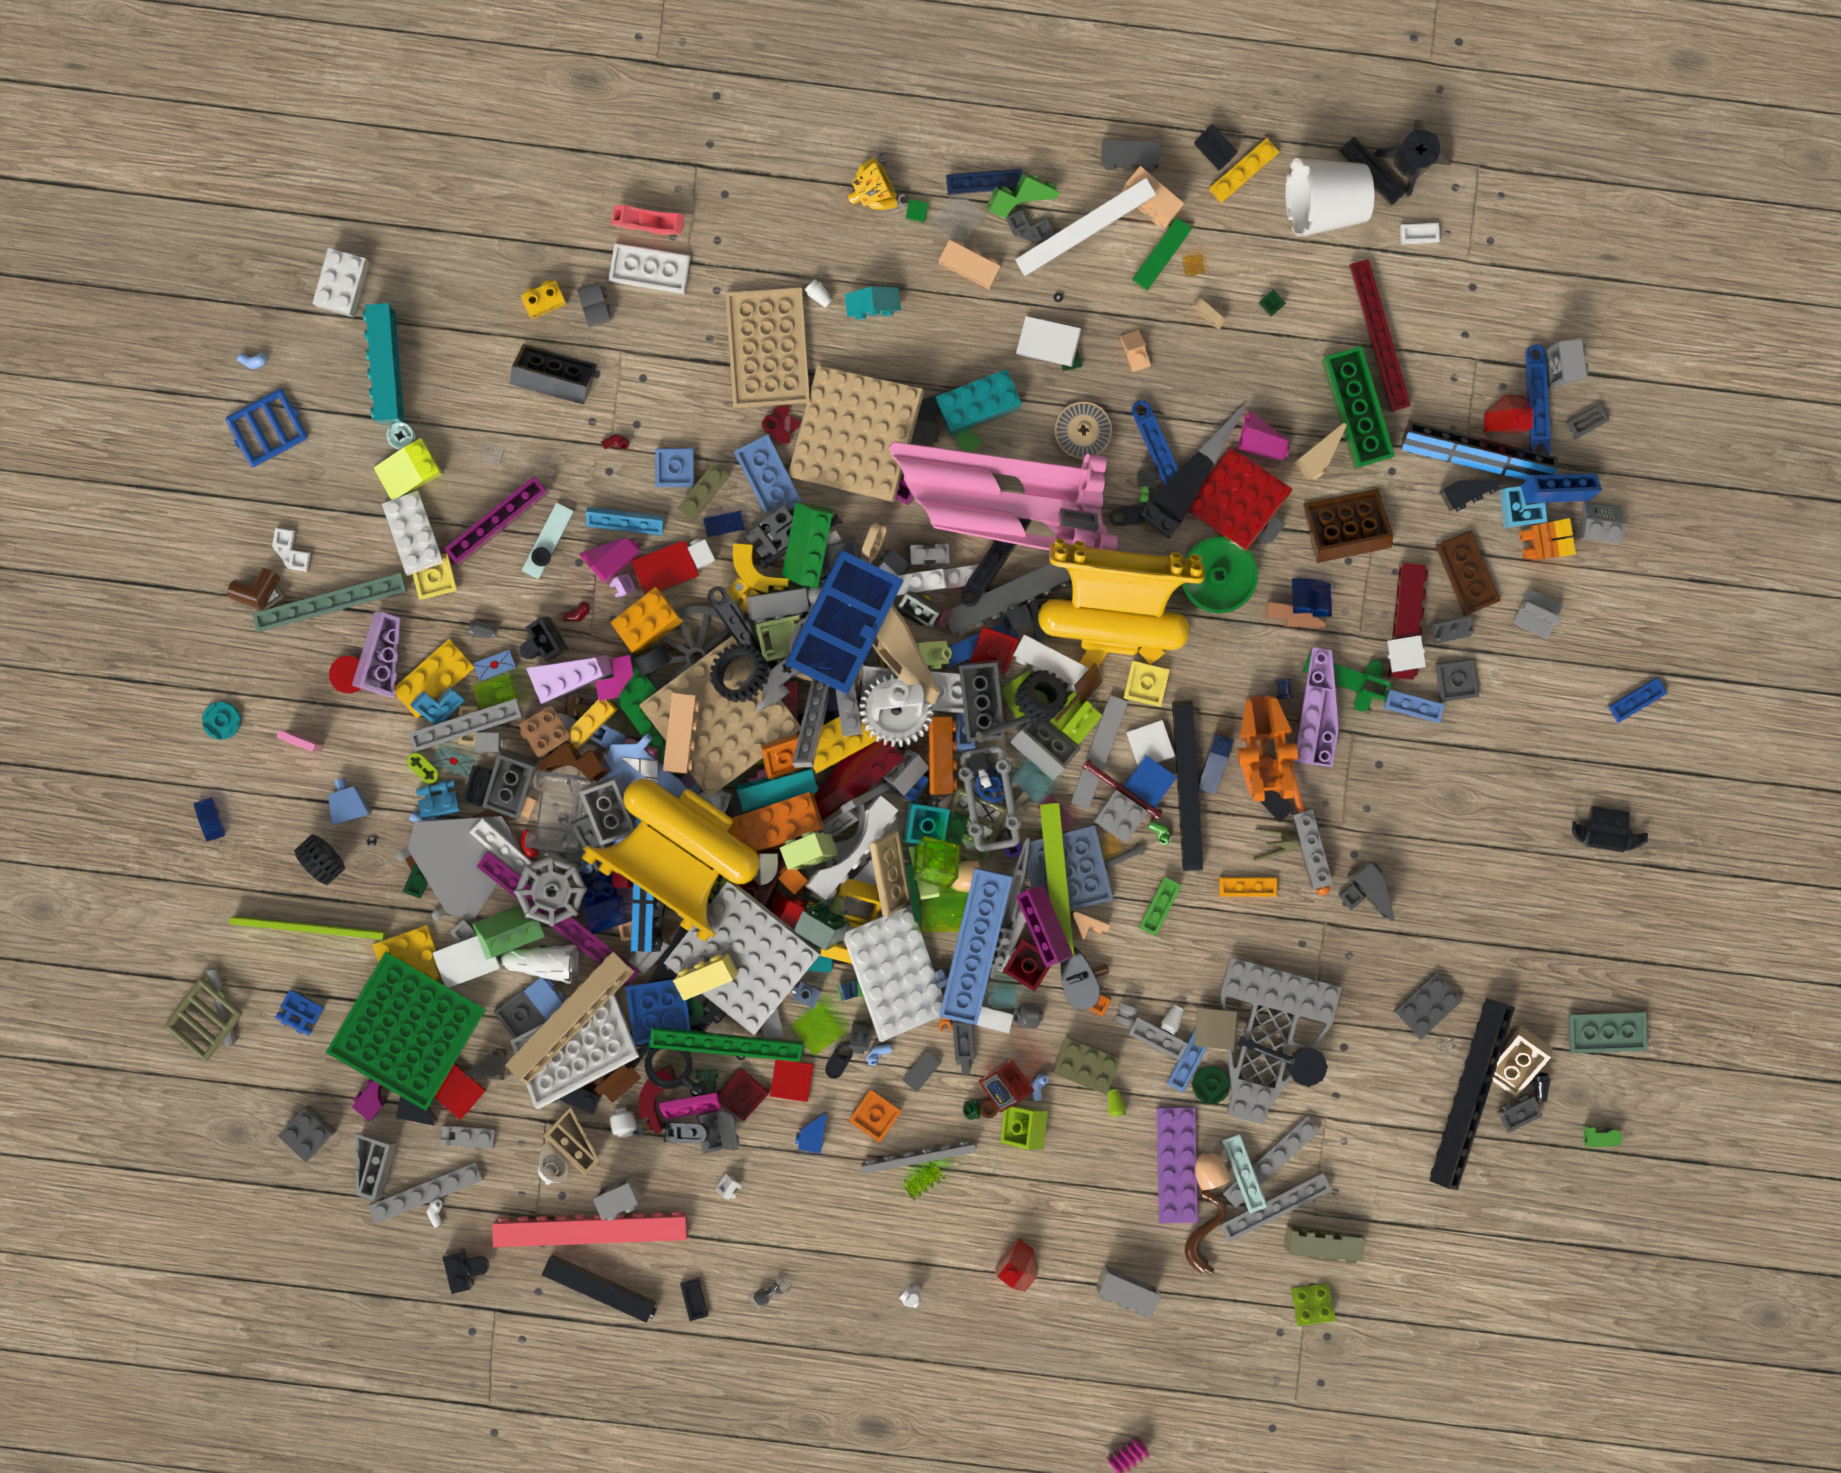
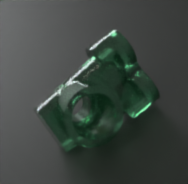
[695,1069,719,1095]

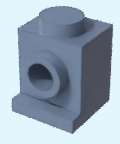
[791,981,822,1009]

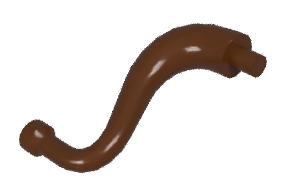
[1184,1189,1227,1275]

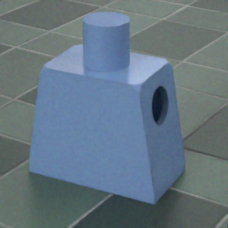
[328,778,371,825]

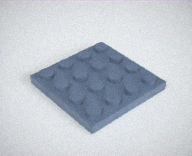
[1020,825,1113,911]

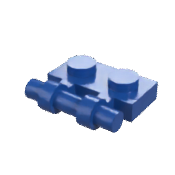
[275,989,325,1036]

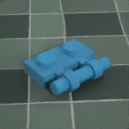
[416,780,460,820]

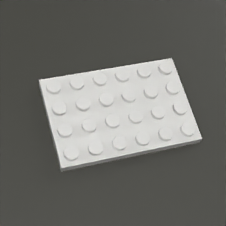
[844,905,943,1042]
[511,993,639,1109]

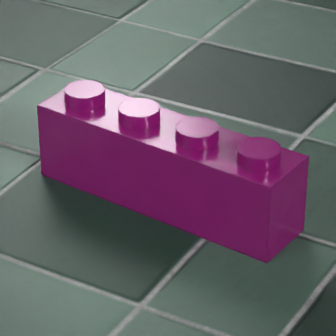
[1016,885,1074,967]

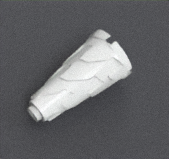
[501,945,579,984]

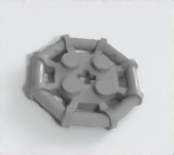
[514,854,587,926]

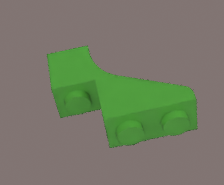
[986,173,1060,219]

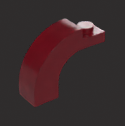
[638,1064,677,1134]

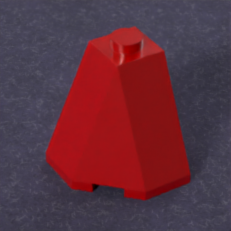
[1483,395,1533,434]
[995,1238,1037,1292]

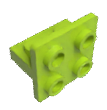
[1050,692,1102,744]

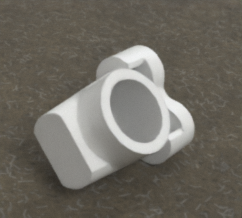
[899,1284,922,1308]

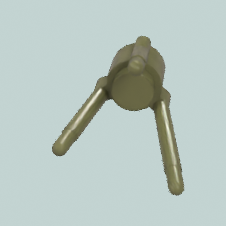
[1253,828,1298,861]

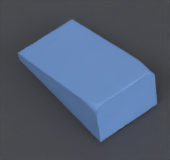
[956,712,975,752]

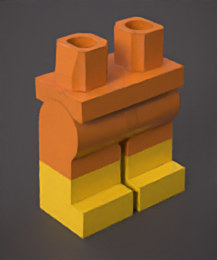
[1519,518,1576,561]

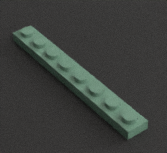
[252,573,407,633]

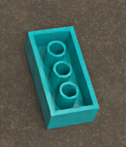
[935,369,1022,437]

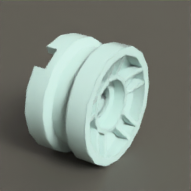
[387,422,416,450]

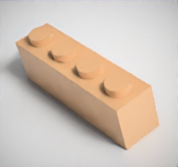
[663,693,700,774]

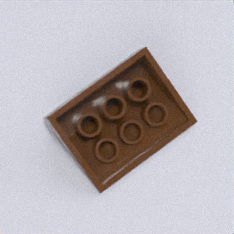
[1303,489,1393,563]

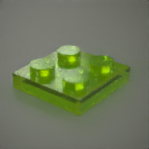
[791,1003,845,1056]

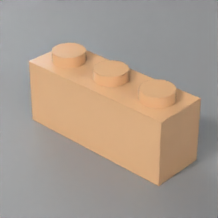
[938,240,1001,290]

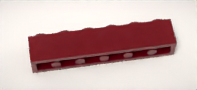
[1388,563,1428,680]

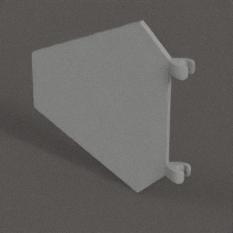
[396,816,521,920]

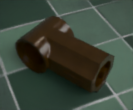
[564,695,596,717]

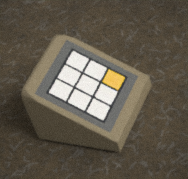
[266,585,286,609]

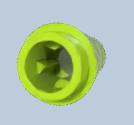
[1107,1089,1127,1118]

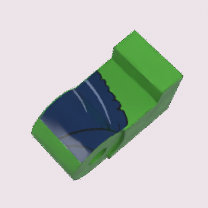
[836,978,863,1001]
[1583,1125,1623,1147]

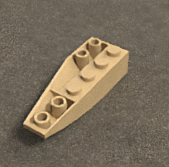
[866,595,940,705]

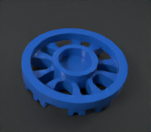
[975,767,1011,803]

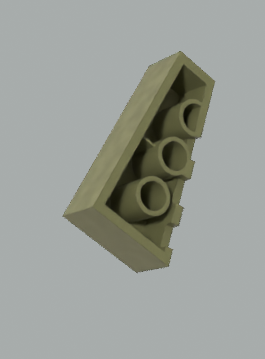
[1284,1225,1366,1263]

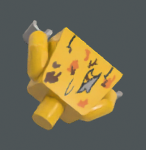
[848,151,908,210]

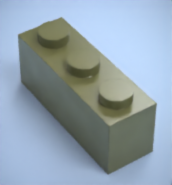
[678,463,729,521]

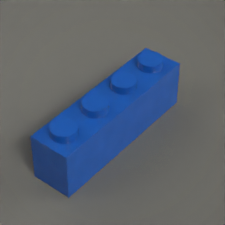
[1521,473,1602,503]

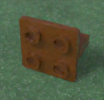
[593,1063,641,1103]

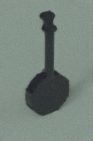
[1238,1036,1328,1087]

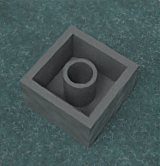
[278,1105,337,1162]

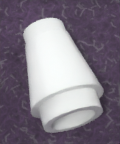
[804,279,833,308]
[1160,1005,1184,1035]

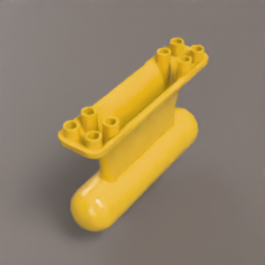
[1038,538,1205,655]
[582,778,760,942]

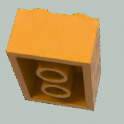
[610,587,683,655]

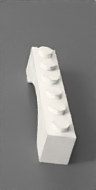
[805,795,898,900]

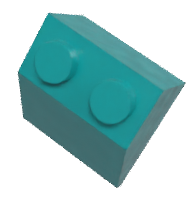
[902,802,950,848]

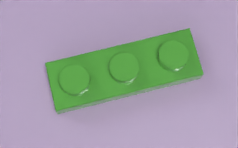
[1138,876,1182,936]

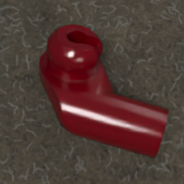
[600,434,630,450]
[564,602,590,621]

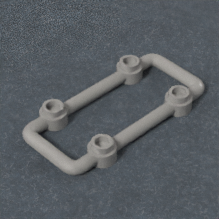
[958,745,1022,852]

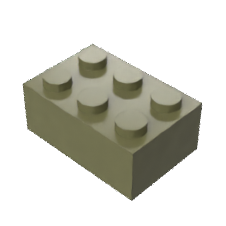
[1052,1036,1121,1095]

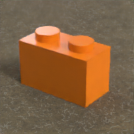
[778,866,810,896]

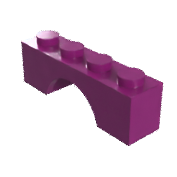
[352,1079,385,1122]

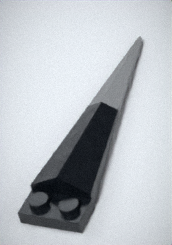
[1138,405,1245,539]

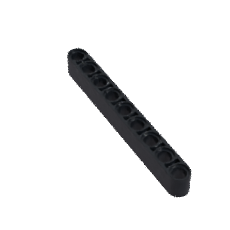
[1172,700,1203,872]

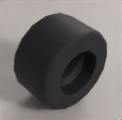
[633,644,671,675]

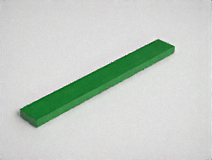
[648,1027,804,1062]

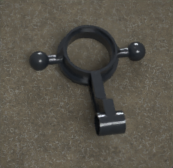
[632,1001,727,1097]

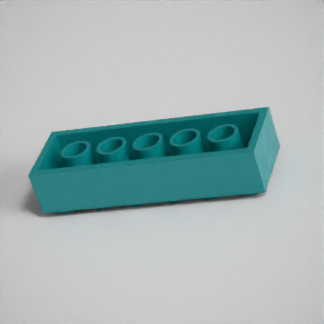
[363,303,405,426]

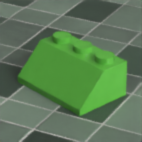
[473,905,545,960]

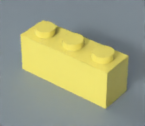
[673,953,738,1000]

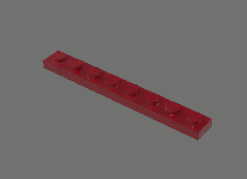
[1349,259,1411,412]

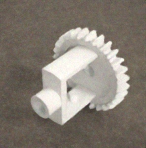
[860,674,933,747]

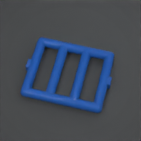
[225,389,308,467]

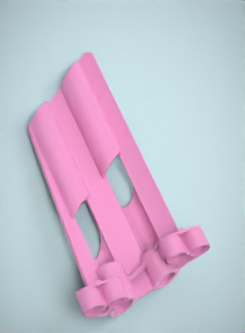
[888,442,1118,551]

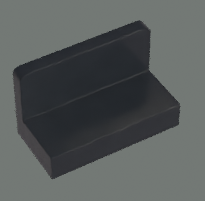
[1194,124,1238,171]

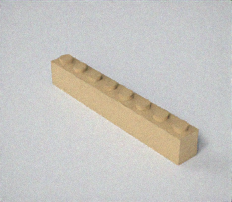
[505,952,635,1085]

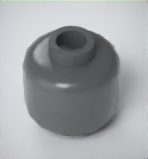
[1014,1003,1044,1028]

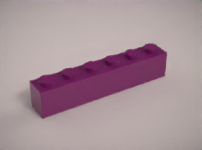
[444,476,549,565]

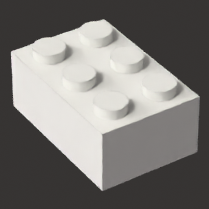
[312,248,370,318]

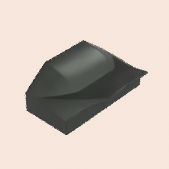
[897,591,941,628]

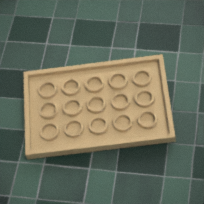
[725,288,810,409]

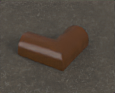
[227,568,280,611]

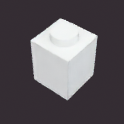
[688,538,716,569]

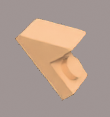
[1120,330,1151,373]
[1072,910,1110,940]

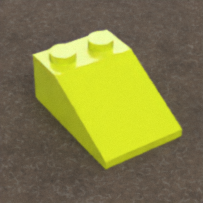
[374,438,443,500]

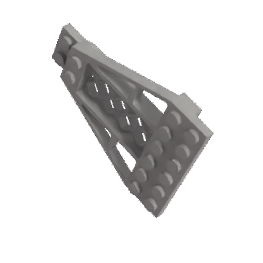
[1219,957,1342,1125]

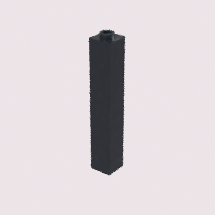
[542,1254,657,1323]

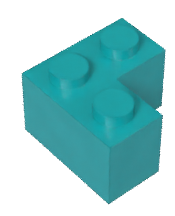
[844,286,901,320]

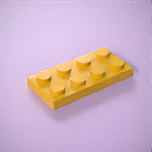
[394,639,475,719]
[813,703,878,774]

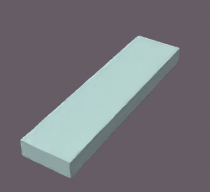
[521,502,574,580]
[1222,1134,1268,1214]

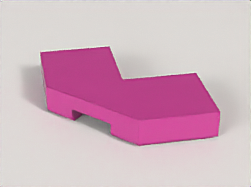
[595,655,634,701]

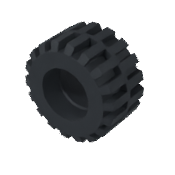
[1015,670,1068,723]
[294,834,345,885]

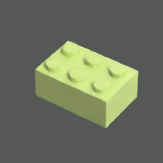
[780,831,839,870]

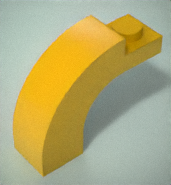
[733,543,789,593]

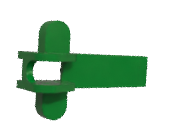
[1302,654,1392,712]

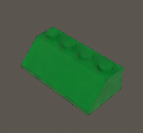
[782,501,834,588]

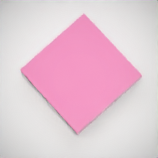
[277,730,323,752]

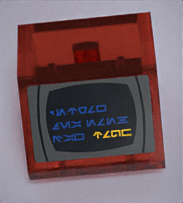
[977,1059,1035,1113]

